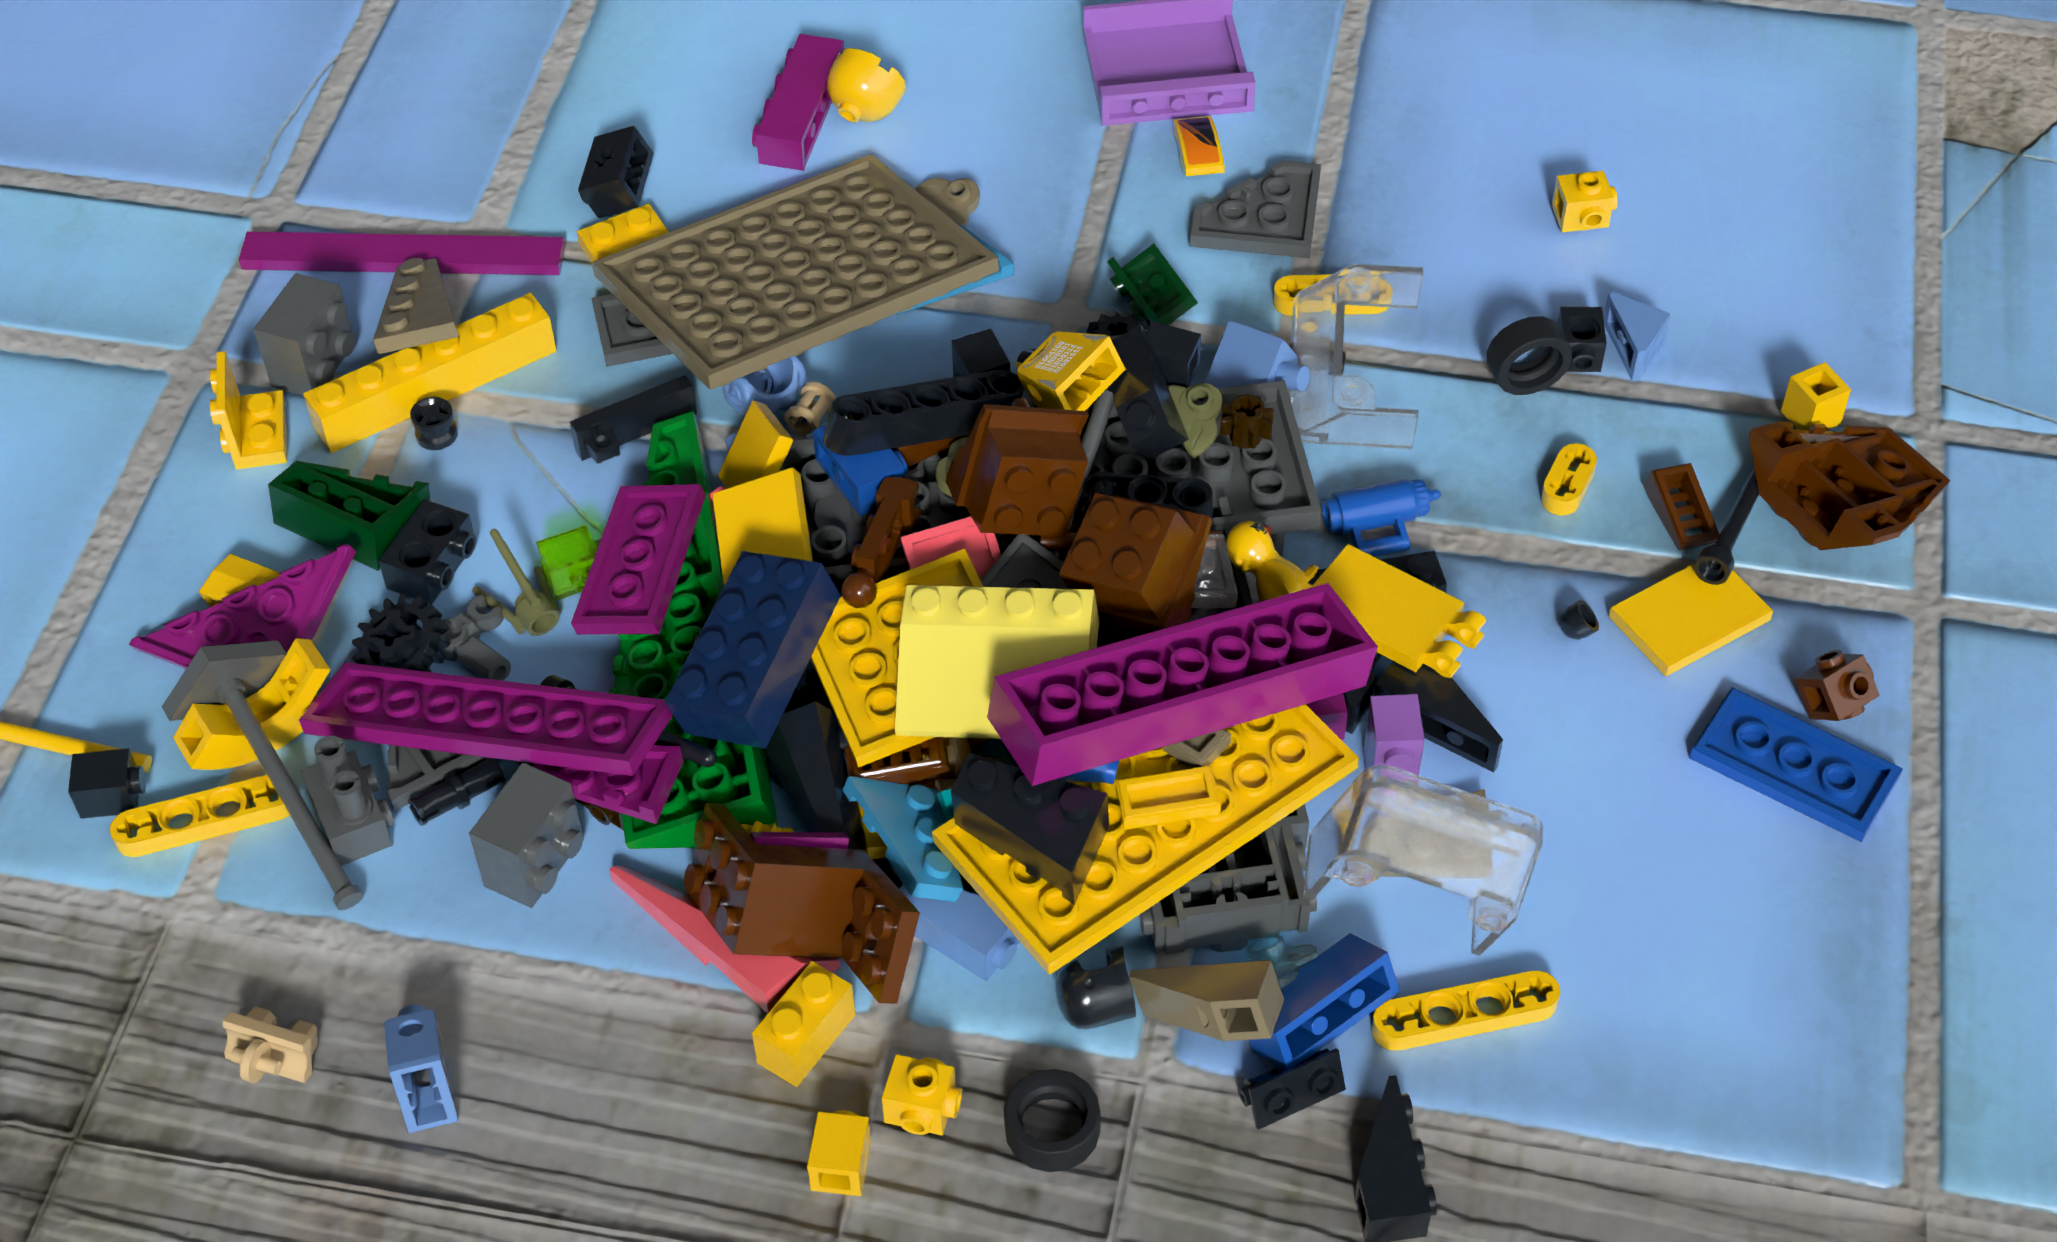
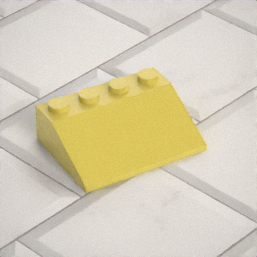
[895,585,1099,739]

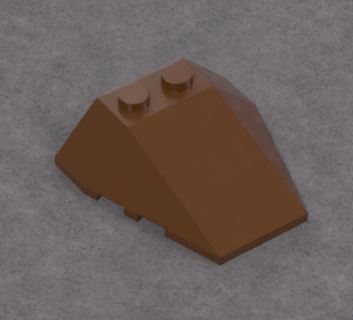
[1749,421,1951,550]

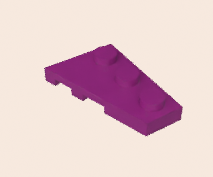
[534,745,684,824]

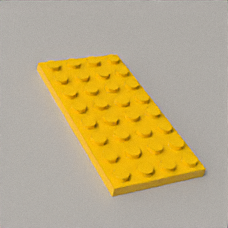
[932,704,1359,975]

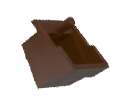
[946,398,1089,537]
[1059,493,1212,636]

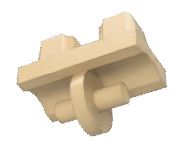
[222,1006,318,1084]

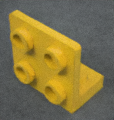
[210,351,287,470]

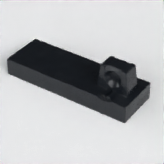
[569,375,697,464]

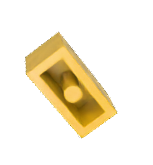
[752,961,856,1087]

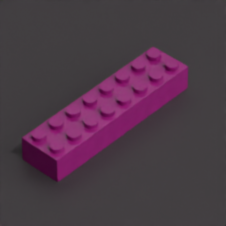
[987,583,1378,786]

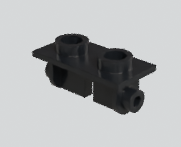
[1238,1048,1346,1130]

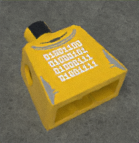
[1016,331,1126,411]

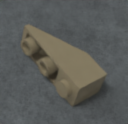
[1129,960,1284,1041]

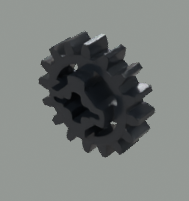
[352,594,450,673]

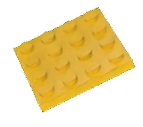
[811,549,983,768]

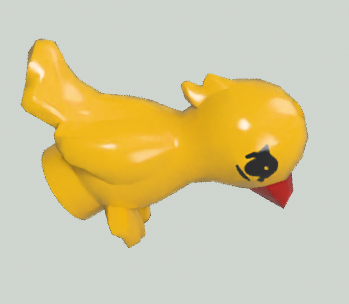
[1226,521,1319,602]

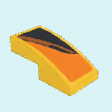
[1173,116,1225,176]

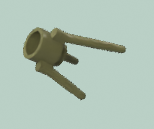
[472,529,562,636]

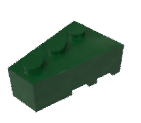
[268,460,430,571]

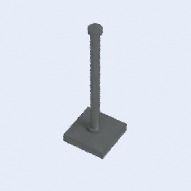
[162,641,363,910]

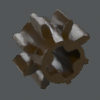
[1220,395,1274,449]

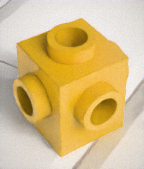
[1552,170,1618,232]
[882,1054,962,1136]

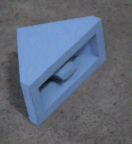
[1604,292,1670,381]

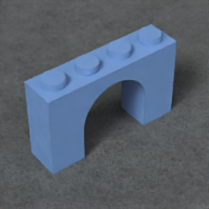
[899,885,1020,981]

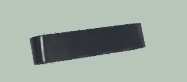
[823,370,1025,456]

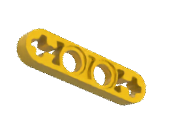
[110,775,290,857]
[1372,970,1561,1051]

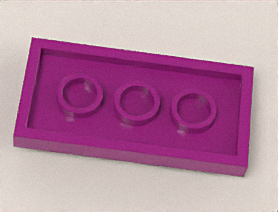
[571,484,706,635]

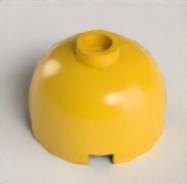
[827,48,907,123]

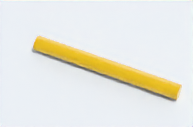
[0,721,152,773]

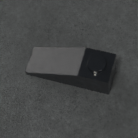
[1111,325,1189,459]
[1374,661,1503,773]

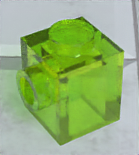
[536,525,601,601]

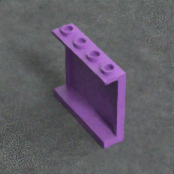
[1083,0,1256,126]

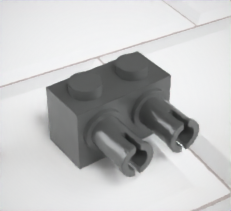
[301,736,395,866]

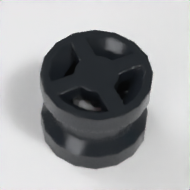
[410,396,458,450]

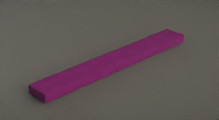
[239,231,565,275]

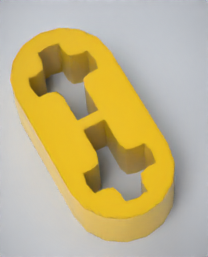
[1541,443,1597,516]

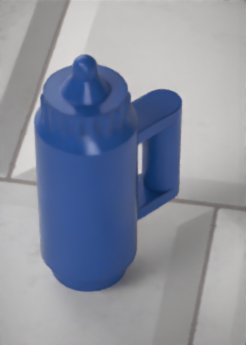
[1321,479,1441,557]

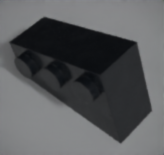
[951,753,1109,905]

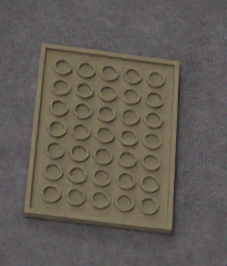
[592,154,999,390]

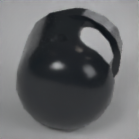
[1055,945,1136,1030]

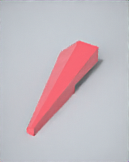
[609,866,841,1014]

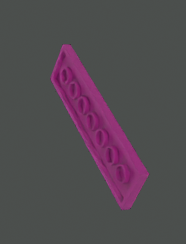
[299,662,673,776]

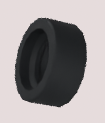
[1486,316,1572,395]
[1004,1069,1101,1172]

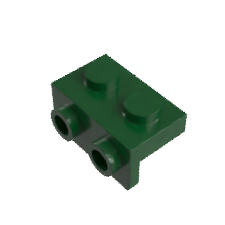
[1107,244,1198,325]

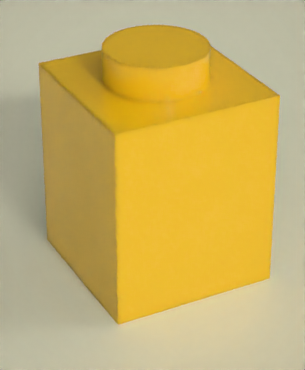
[1781,362,1851,430]
[807,1110,871,1196]

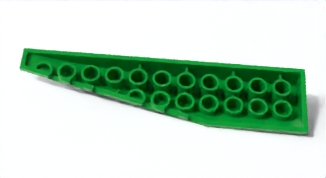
[608,411,778,849]

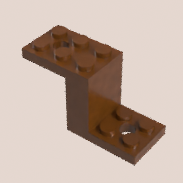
[684,803,920,1004]

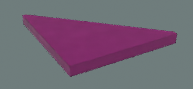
[129,544,356,682]

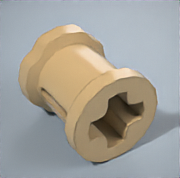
[784,381,836,437]

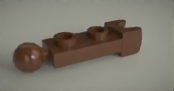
[841,477,921,608]

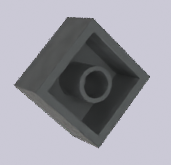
[253,273,355,396]
[469,762,584,908]

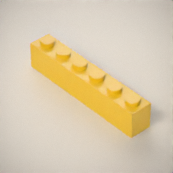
[303,292,557,454]

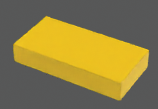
[1115,765,1221,830]

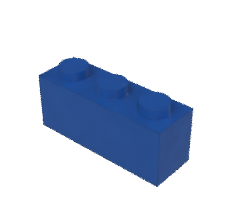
[1249,933,1400,1071]

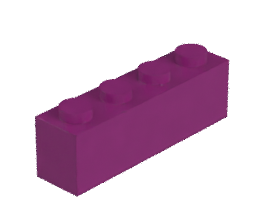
[752,34,844,171]

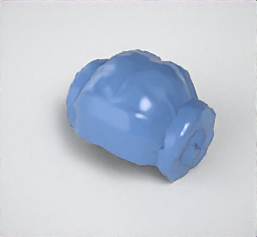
[722,356,807,417]

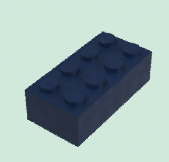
[664,551,841,749]

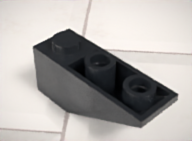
[1354,1075,1437,1242]

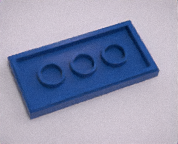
[1689,687,1903,842]

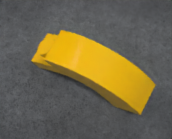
[173,638,331,770]

